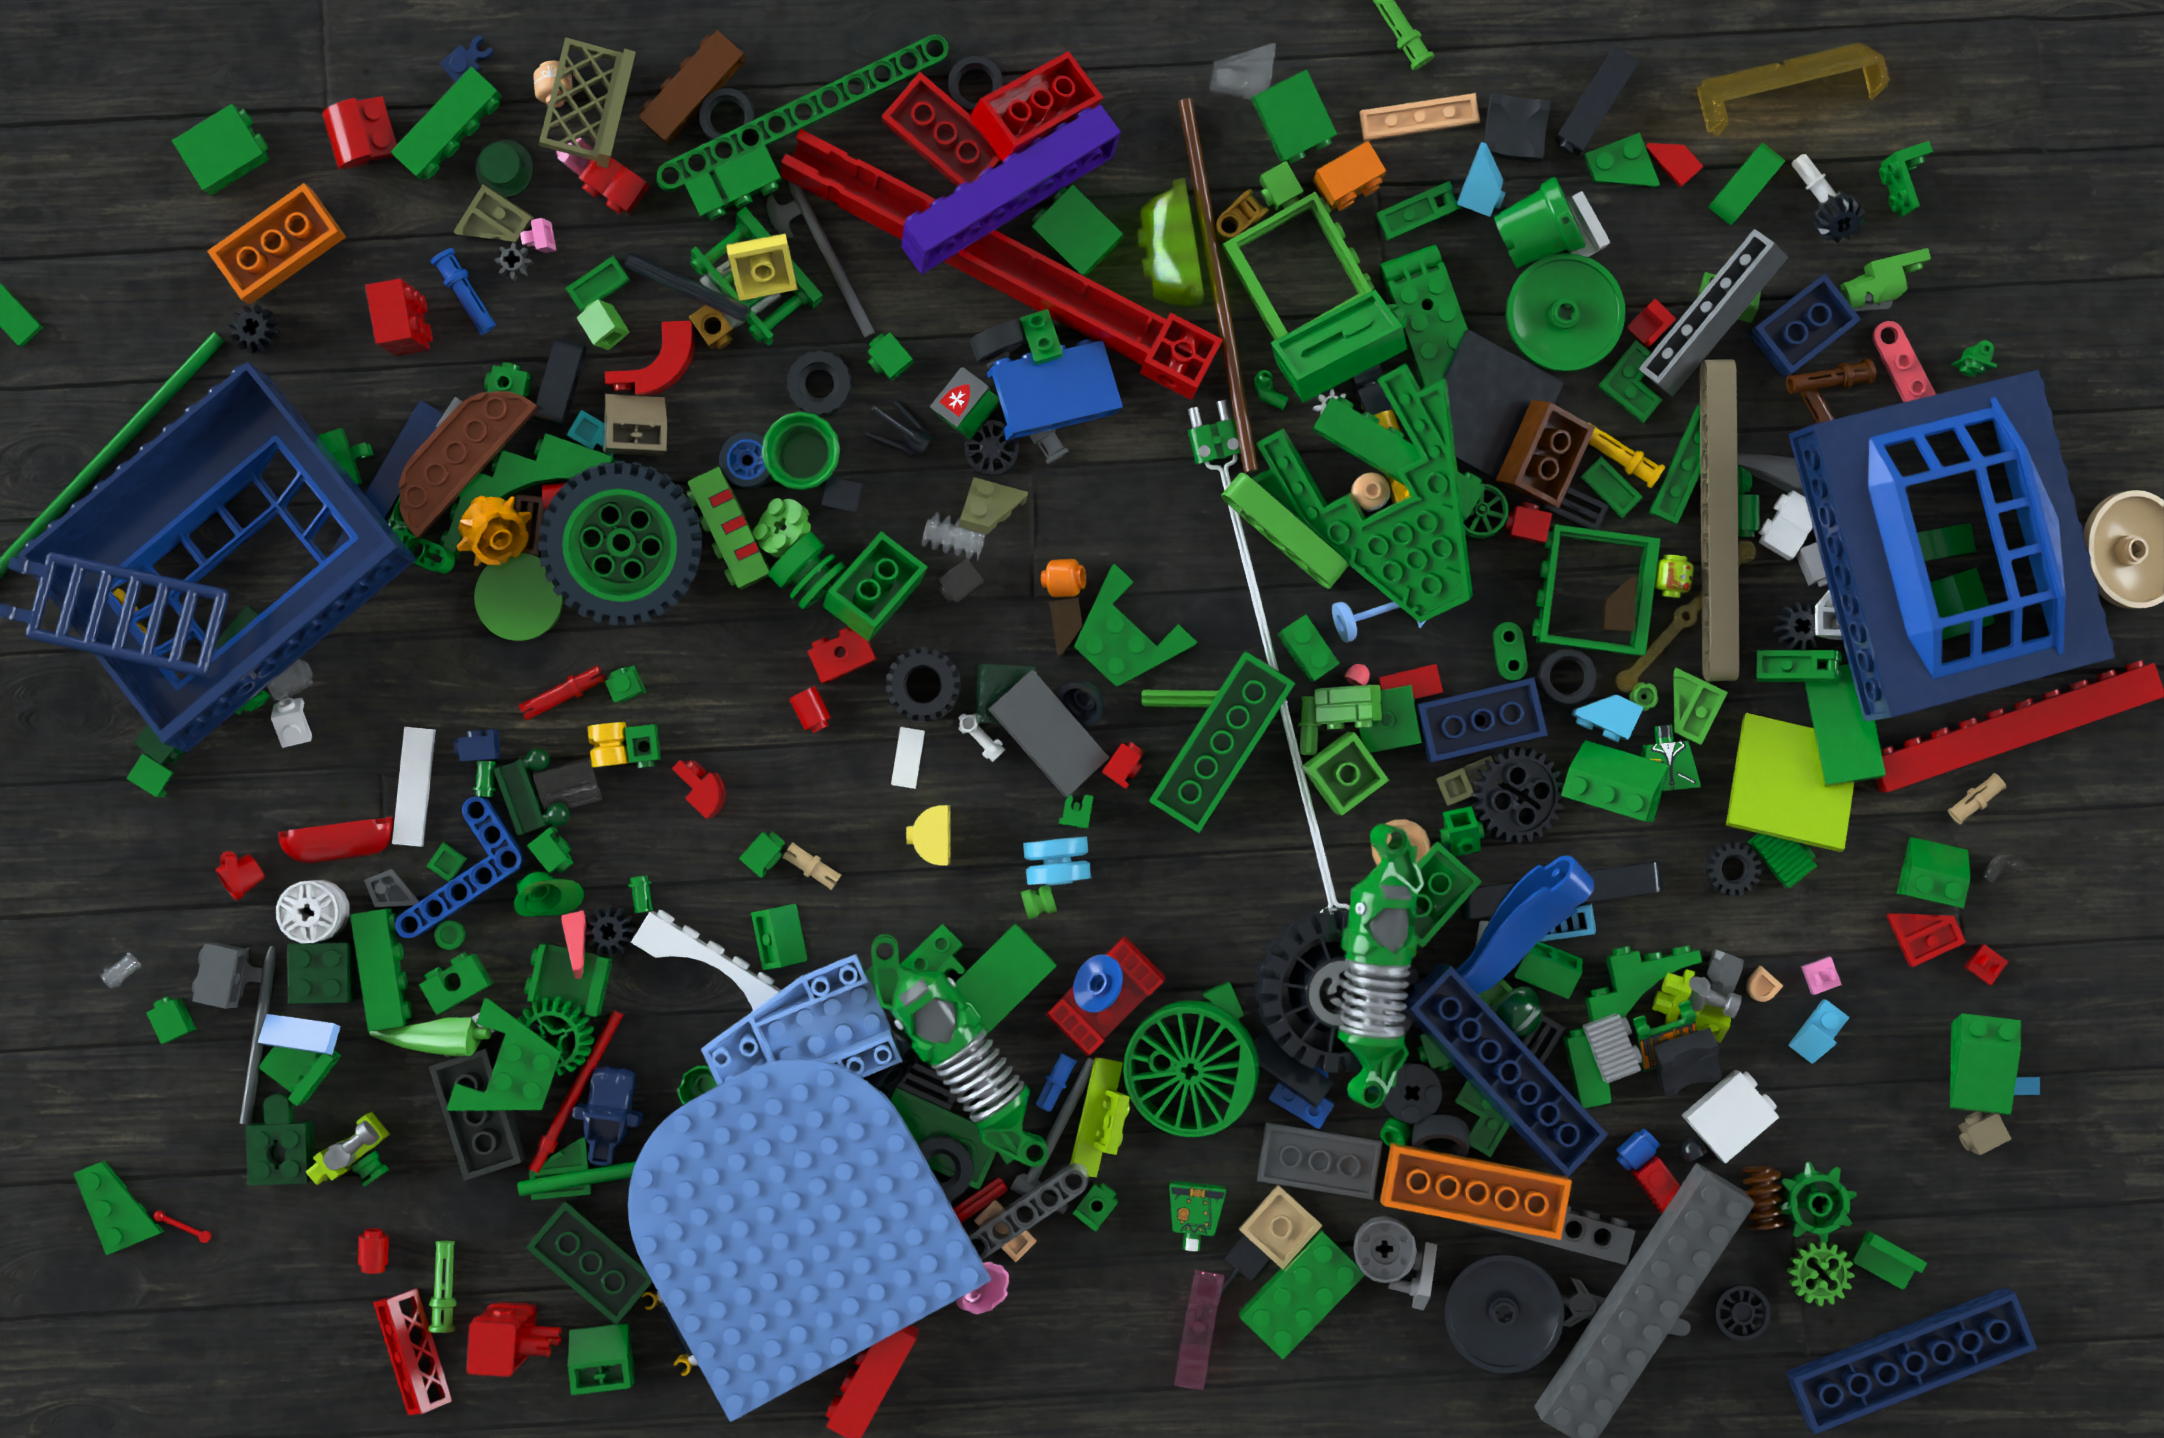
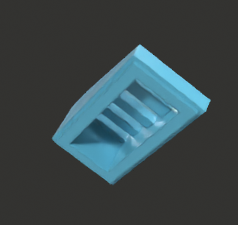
[1539,903,1596,942]

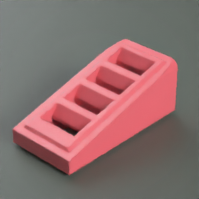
[561,911,587,979]

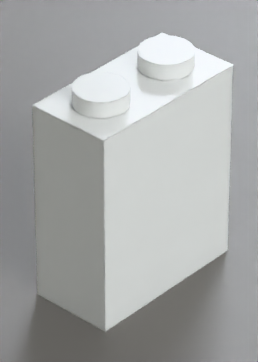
[1681,1069,1779,1163]

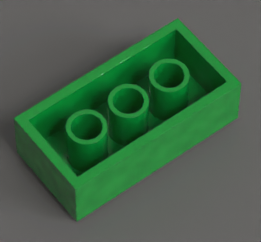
[1239,1228,1365,1359]

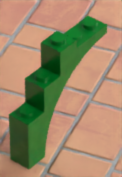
[440,433,617,559]
[1563,945,1702,1109]

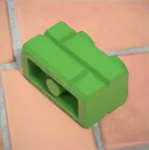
[1315,685,1382,730]

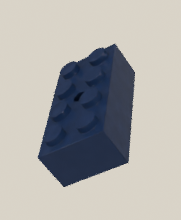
[1416,678,1548,762]

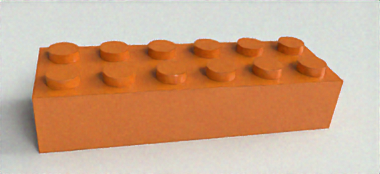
[1380,1143,1572,1240]

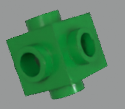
[484,362,533,399]
[1440,806,1484,857]

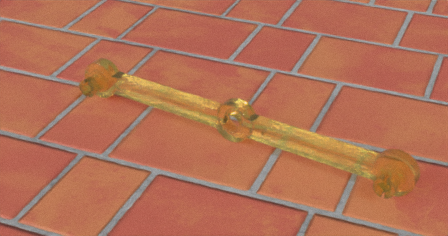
[1615,541,1756,692]

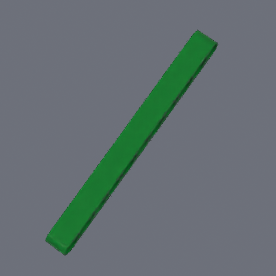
[656,35,948,192]

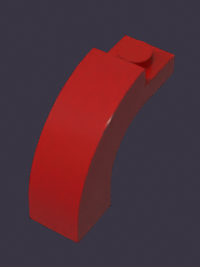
[605,321,695,396]

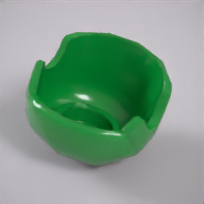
[677,1065,717,1105]

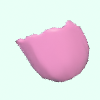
[955,1262,1009,1314]

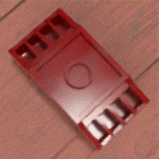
[1045,935,1166,1056]

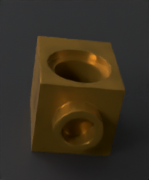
[689,305,736,350]

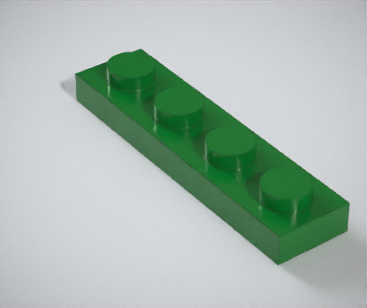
[1649,405,1701,525]

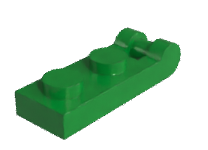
[1376,181,1462,242]
[1757,650,1842,684]

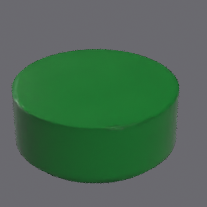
[434,920,466,950]

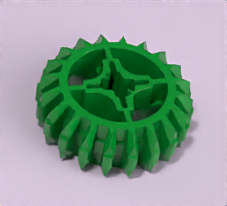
[517,996,594,1076]

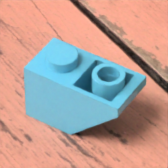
[1571,695,1643,742]

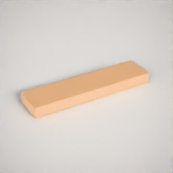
[1359,93,1480,141]

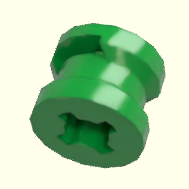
[351,1150,389,1187]

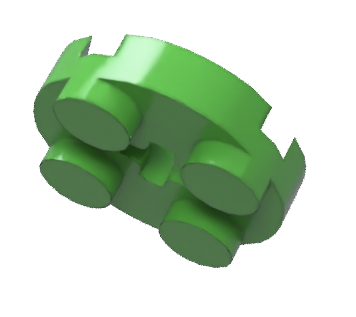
[753,498,811,558]

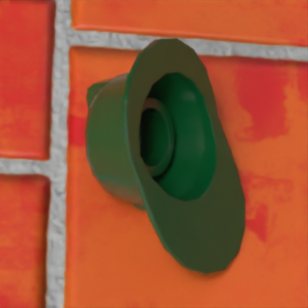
[1491,986,1542,1037]

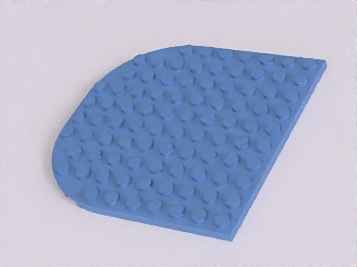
[628,1058,991,1422]

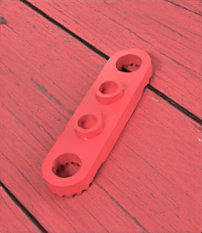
[1872,321,1936,402]

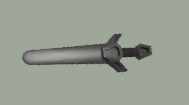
[1560,1277,1690,1336]

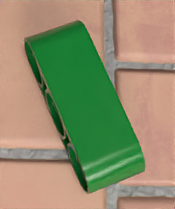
[1708,142,1785,226]

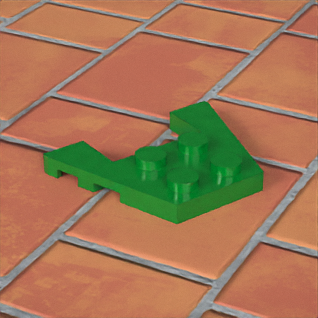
[1074,564,1197,687]
[446,998,562,1111]

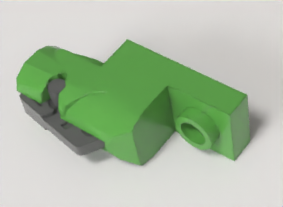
[1840,248,1931,312]

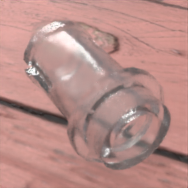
[101,952,141,989]

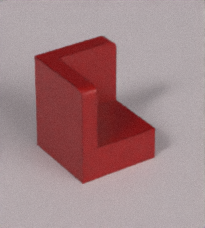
[1627,299,1676,348]

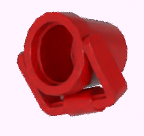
[215,851,265,901]

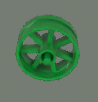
[1464,484,1508,539]

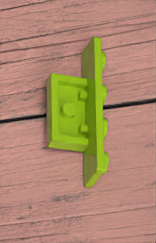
[1070,1057,1130,1178]

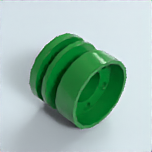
[768,532,847,611]

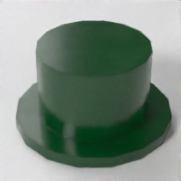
[475,139,534,198]

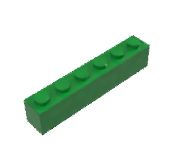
[1312,396,1485,521]

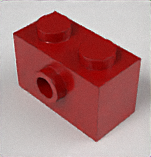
[807,626,877,684]

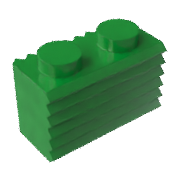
[1748,833,1817,888]

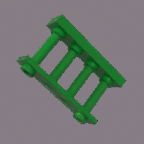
[691,207,823,346]

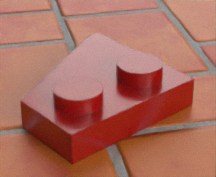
[1886,913,1966,967]

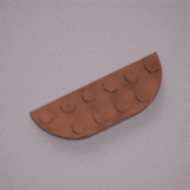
[398,391,539,539]

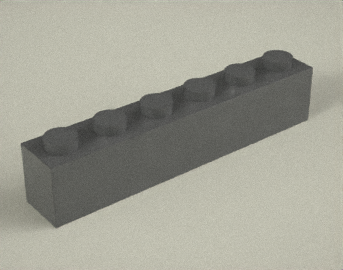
[1639,229,1789,397]

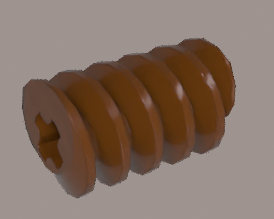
[1742,1166,1784,1230]

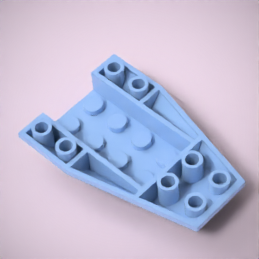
[701,954,902,1086]

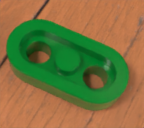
[1492,622,1528,681]

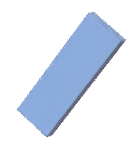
[258,1014,341,1055]

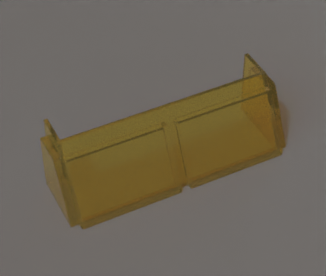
[1697,43,1890,137]

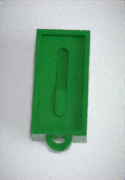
[1271,289,1407,403]

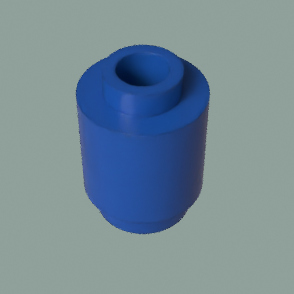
[1616,1128,1660,1172]

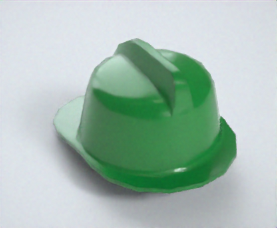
[514,872,584,917]

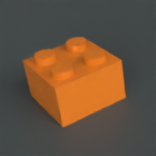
[1313,140,1386,212]

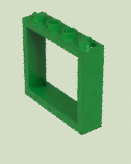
[1532,525,1660,657]

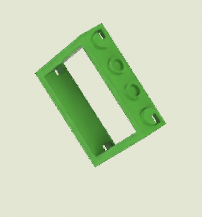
[1222,192,1374,341]

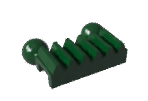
[493,748,570,836]

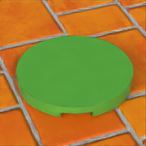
[474,553,564,641]

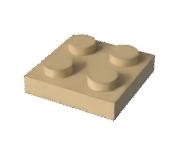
[1239,1185,1323,1269]

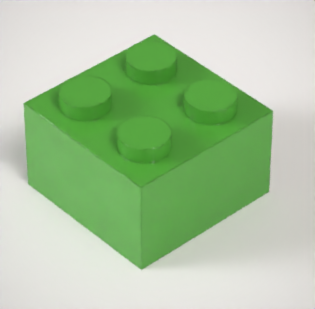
[1301,731,1389,816]

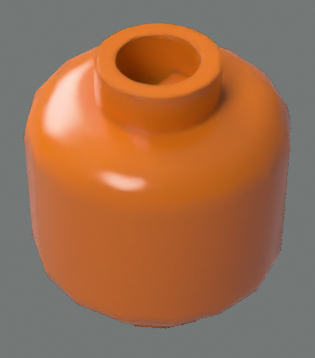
[1041,559,1086,598]

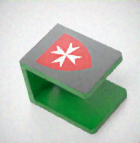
[930,367,1000,440]

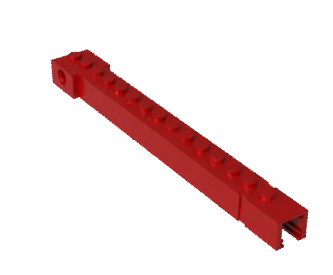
[780,129,1223,400]

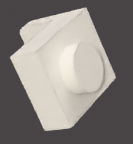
[271,698,312,748]

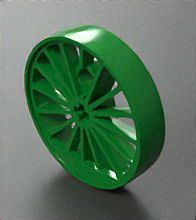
[1124,1001,1259,1137]

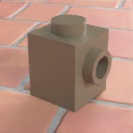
[1958,1112,2011,1155]

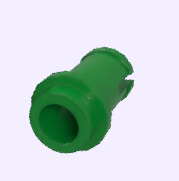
[473,761,496,797]
[628,875,653,913]

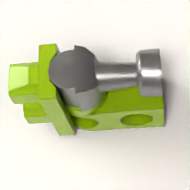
[1652,969,1742,1043]
[306,1112,390,1185]

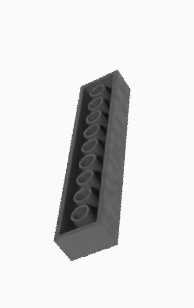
[1534,1163,1755,1438]

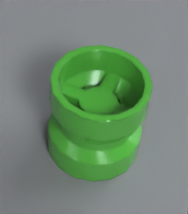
[1021,884,1057,920]

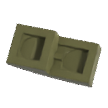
[1436,755,1503,806]

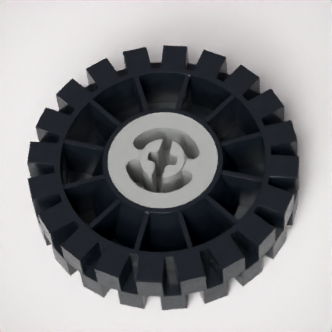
[1254,907,1419,1073]

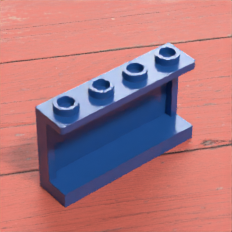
[987,339,1123,441]

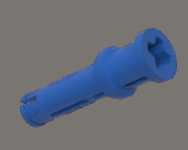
[430,248,497,335]

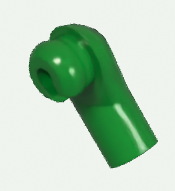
[1254,370,1289,410]

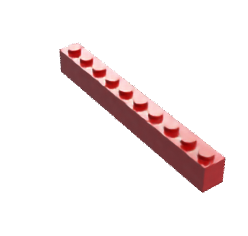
[1875,660,2164,792]

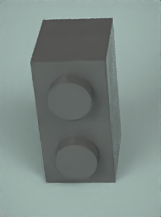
[192,942,249,1009]

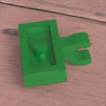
[318,428,374,486]

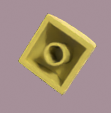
[727,233,797,301]
[906,805,950,865]

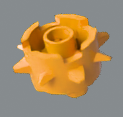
[456,496,532,566]

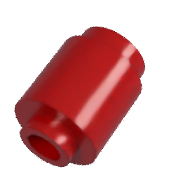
[358,1228,389,1274]

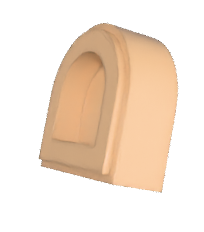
[1746,966,1783,1002]

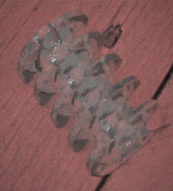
[921,512,986,561]

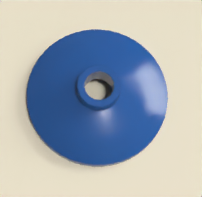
[1073,955,1123,1013]

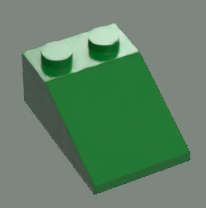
[1414,842,1482,948]
[1950,1013,2021,1115]

